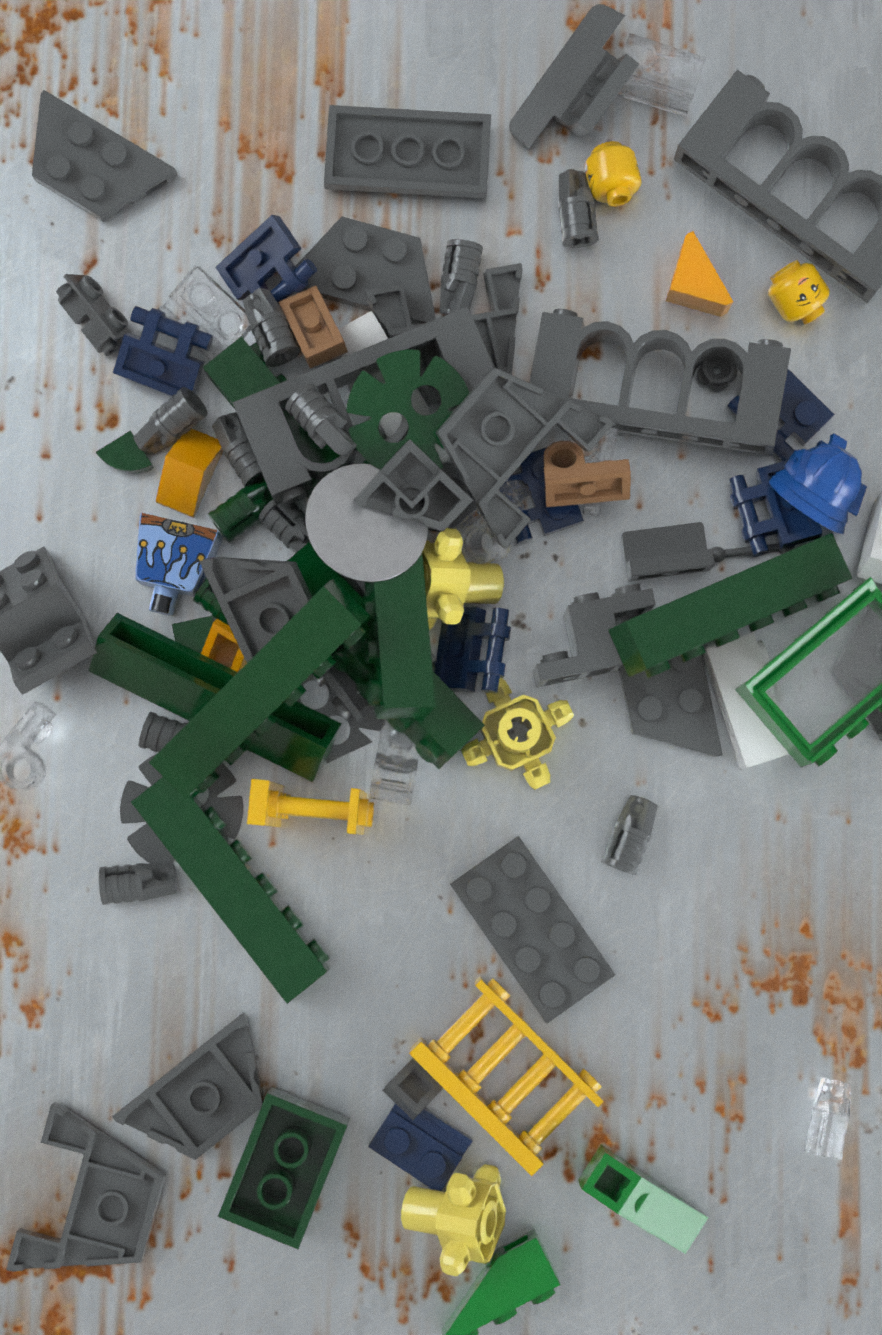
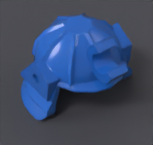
[769,433,867,534]

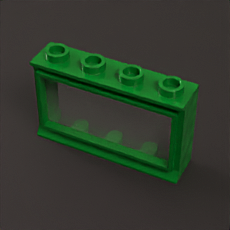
[735,577,882,768]

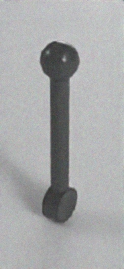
[712,542,795,563]

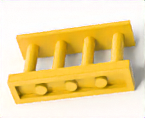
[247,779,374,835]
[409,976,604,1176]

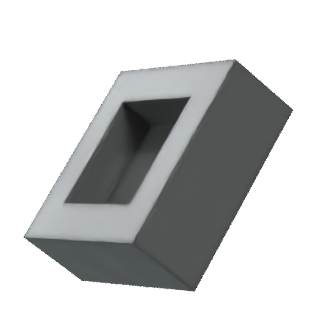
[382,1058,443,1120]

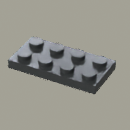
[324,105,491,199]
[450,836,616,1023]

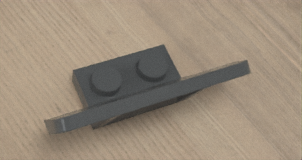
[509,4,639,149]

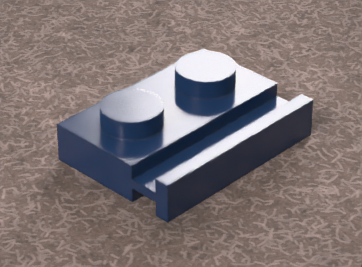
[368,1103,473,1191]

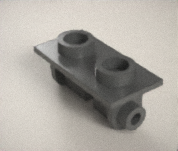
[56,274,131,356]

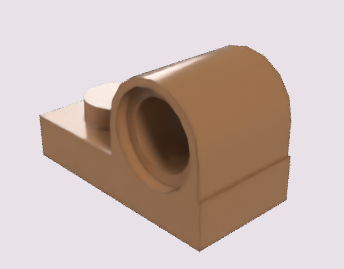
[279,286,348,369]
[544,441,631,507]

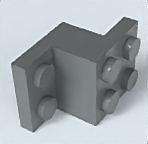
[0,546,97,695]
[533,584,656,688]

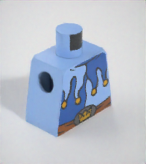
[135,513,223,616]

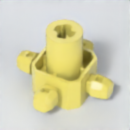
[422,528,504,630]
[461,678,574,790]
[401,1164,506,1276]

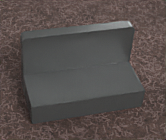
[621,522,715,582]

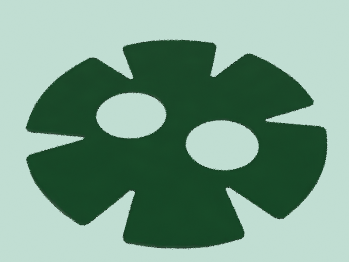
[346,350,469,470]

